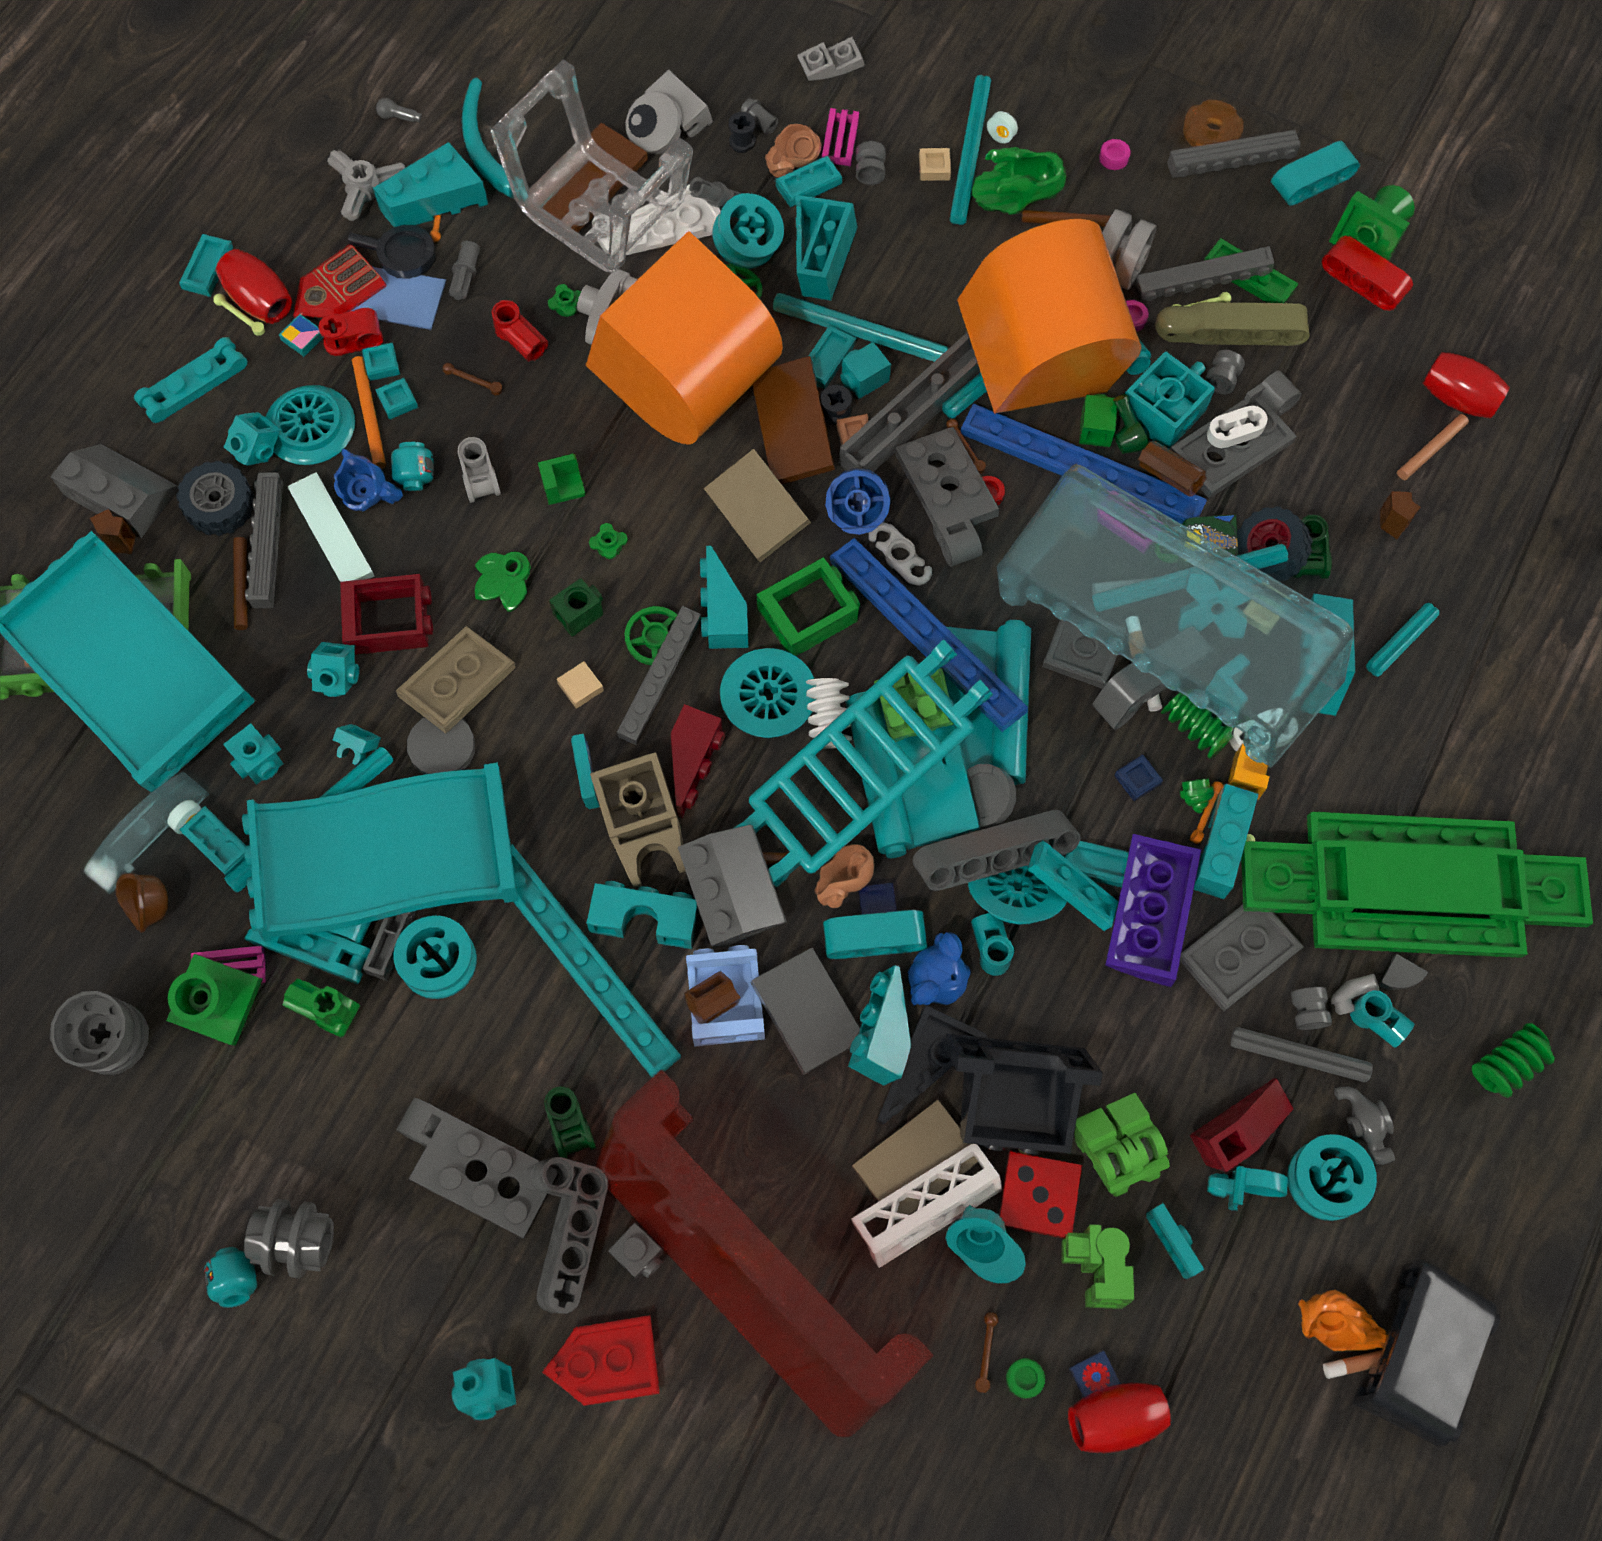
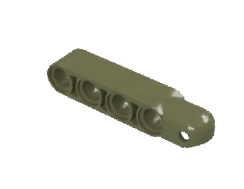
[1155,302,1309,346]

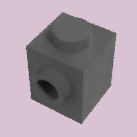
[609,1223,664,1281]

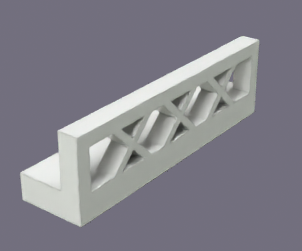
[852,1144,1002,1268]

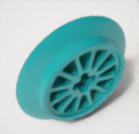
[265,385,355,465]
[720,648,816,738]
[968,865,1067,924]

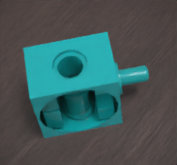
[1119,351,1215,449]

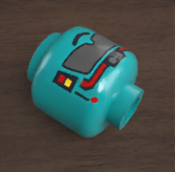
[391,442,434,491]
[204,1247,257,1308]

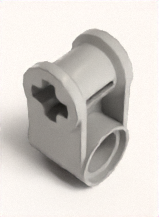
[458,437,501,503]

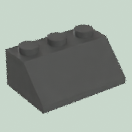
[50,444,179,538]
[678,825,787,947]

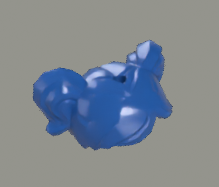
[334,449,404,511]
[908,932,971,1005]

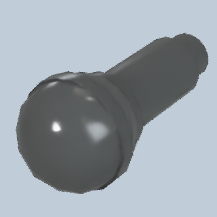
[376,98,422,123]

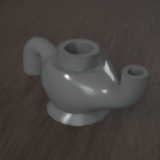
[1334,1086,1395,1165]

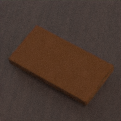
[525,123,648,238]
[752,356,835,484]

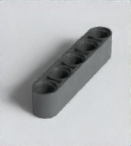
[912,810,1081,891]

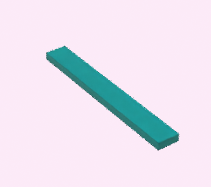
[511,844,681,1080]

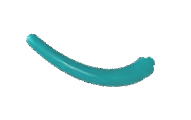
[462,78,528,198]

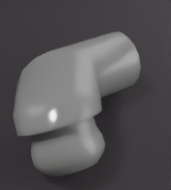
[1331,974,1379,1015]

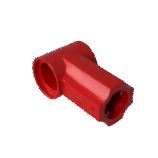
[492,300,548,361]

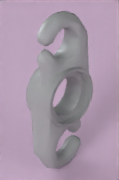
[868,522,932,586]

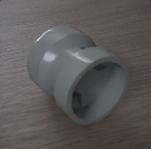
[856,141,886,185]
[1205,350,1245,394]
[1291,987,1332,1030]

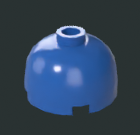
[825,468,890,535]

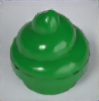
[1179,778,1215,814]

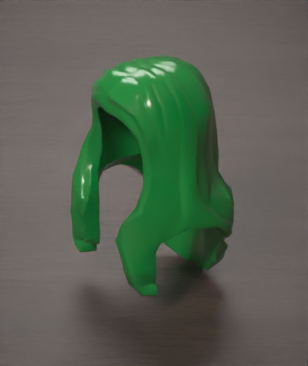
[972,147,1066,215]

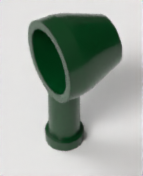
[1113,394,1149,454]

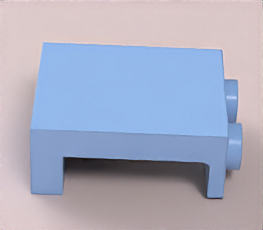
[686,945,765,1047]

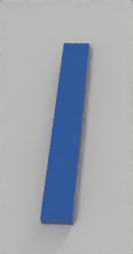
[960,404,1207,525]
[830,538,1028,732]

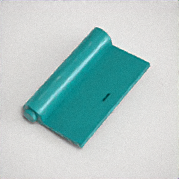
[943,620,1031,785]
[845,692,981,858]

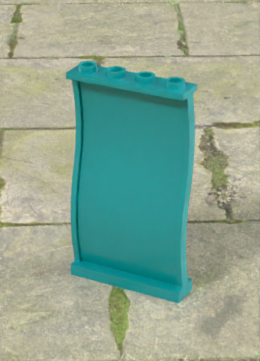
[0,531,256,794]
[242,762,518,942]

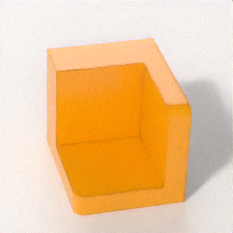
[1227,744,1270,800]

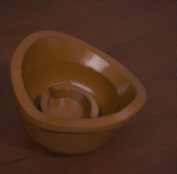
[116,873,168,933]

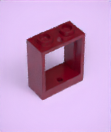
[340,574,433,655]

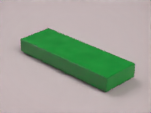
[1204,238,1298,303]

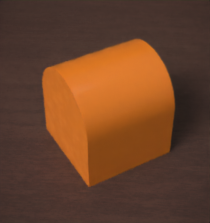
[957,219,1142,414]
[586,231,783,444]

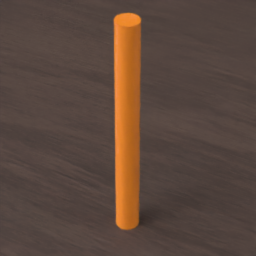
[352,356,386,469]

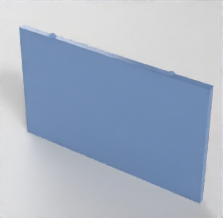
[352,267,446,330]

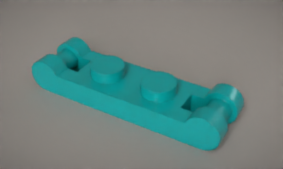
[134,337,247,423]
[244,929,371,984]

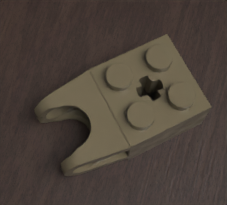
[590,752,686,888]

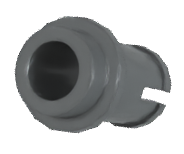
[741,98,779,135]

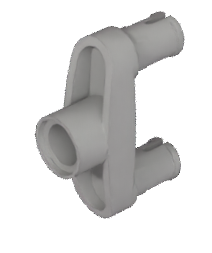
[577,269,638,345]

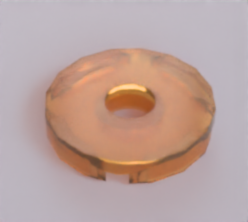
[1183,100,1243,147]

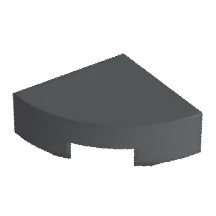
[1378,954,1428,990]

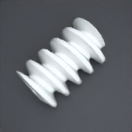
[806,678,852,749]

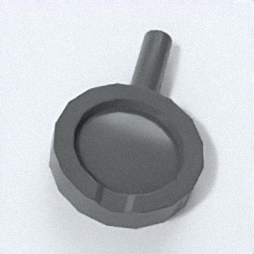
[966,764,1016,833]

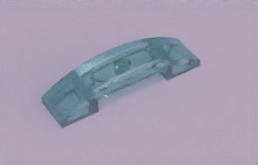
[84,772,209,894]

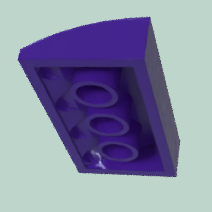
[1105,834,1201,987]

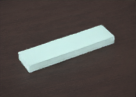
[287,472,374,582]

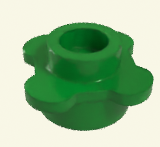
[548,284,581,317]
[589,523,628,559]

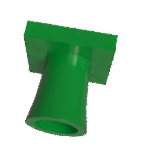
[1329,185,1415,261]
[166,954,263,1046]

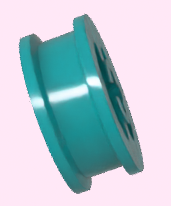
[712,193,784,268]
[394,916,477,999]
[1287,1134,1377,1221]

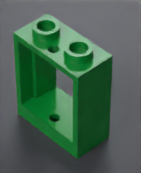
[757,557,860,656]

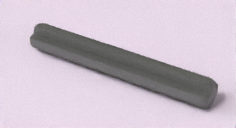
[1230,1027,1373,1082]

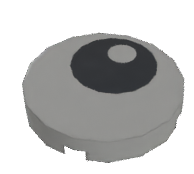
[626,91,683,154]

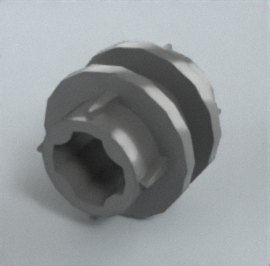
[244,1199,334,1279]

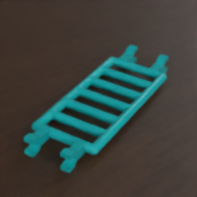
[733,639,993,887]

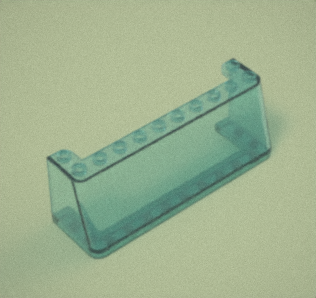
[997,464,1354,768]

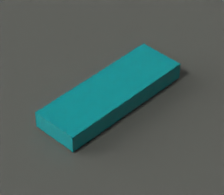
[1028,840,1118,931]

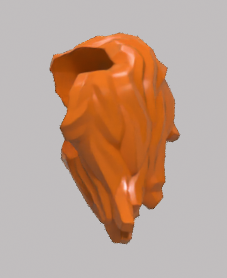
[1298,1290,1388,1351]

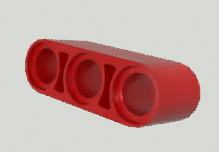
[1322,236,1413,311]

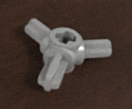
[328,150,405,221]

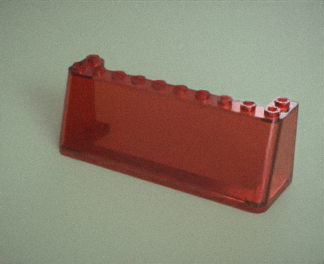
[596,1069,933,1437]

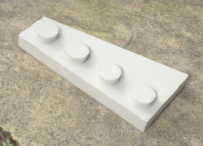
[594,185,721,259]

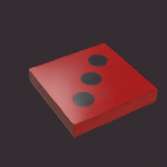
[999,1151,1082,1239]

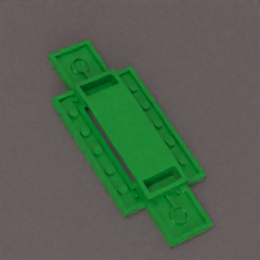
[1241,812,1593,958]

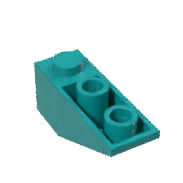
[700,546,748,649]
[848,965,911,1086]

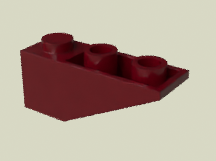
[671,704,726,818]
[1190,1078,1293,1172]

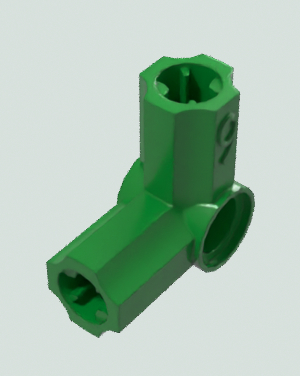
[282,978,360,1038]

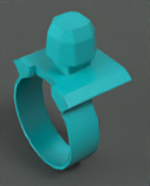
[1207,1166,1288,1210]

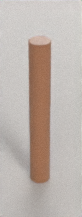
[1397,414,1469,480]

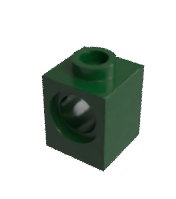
[549,578,603,637]

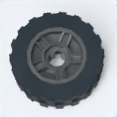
[177,461,255,536]

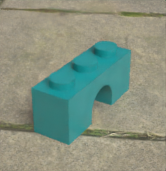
[1193,784,1259,899]
[587,881,699,949]

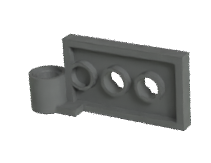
[1170,370,1302,499]
[895,427,999,567]
[396,1097,558,1239]

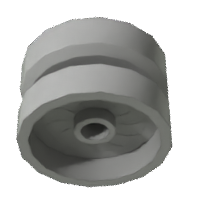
[1103,209,1157,290]

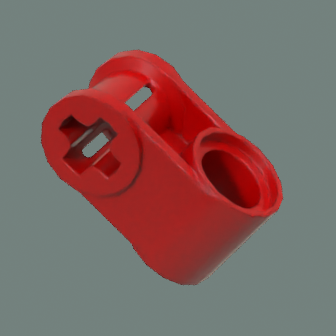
[319,308,383,356]

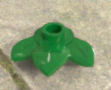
[475,552,531,612]

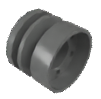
[50,991,149,1075]

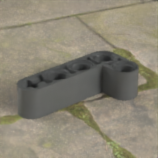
[1092,627,1216,730]
[531,1157,608,1314]

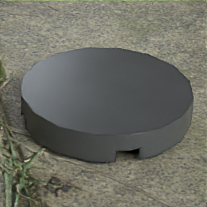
[407,717,475,775]

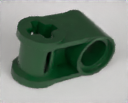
[1293,514,1332,579]
[544,1086,596,1159]

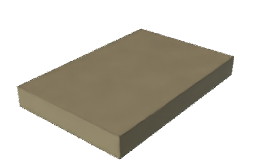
[704,449,811,562]
[396,626,515,734]
[852,1100,978,1224]

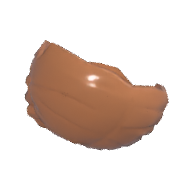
[765,124,821,177]
[815,844,875,908]

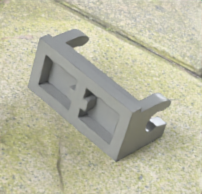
[645,70,713,137]

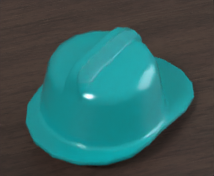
[946,1205,1026,1283]

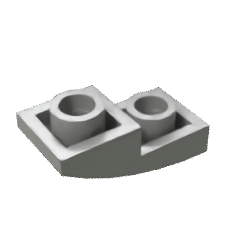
[797,37,865,80]

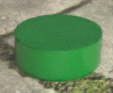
[1006,1359,1045,1399]

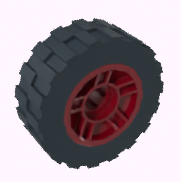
[1237,506,1312,583]

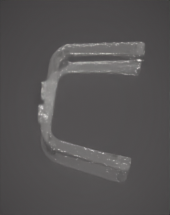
[490,60,693,273]

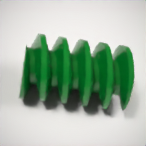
[1161,686,1235,759]
[1472,1023,1555,1098]

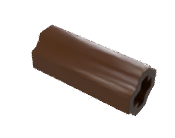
[1138,441,1206,497]

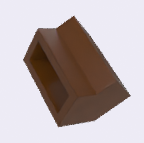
[1380,491,1421,539]
[90,509,136,554]
[684,971,741,1024]

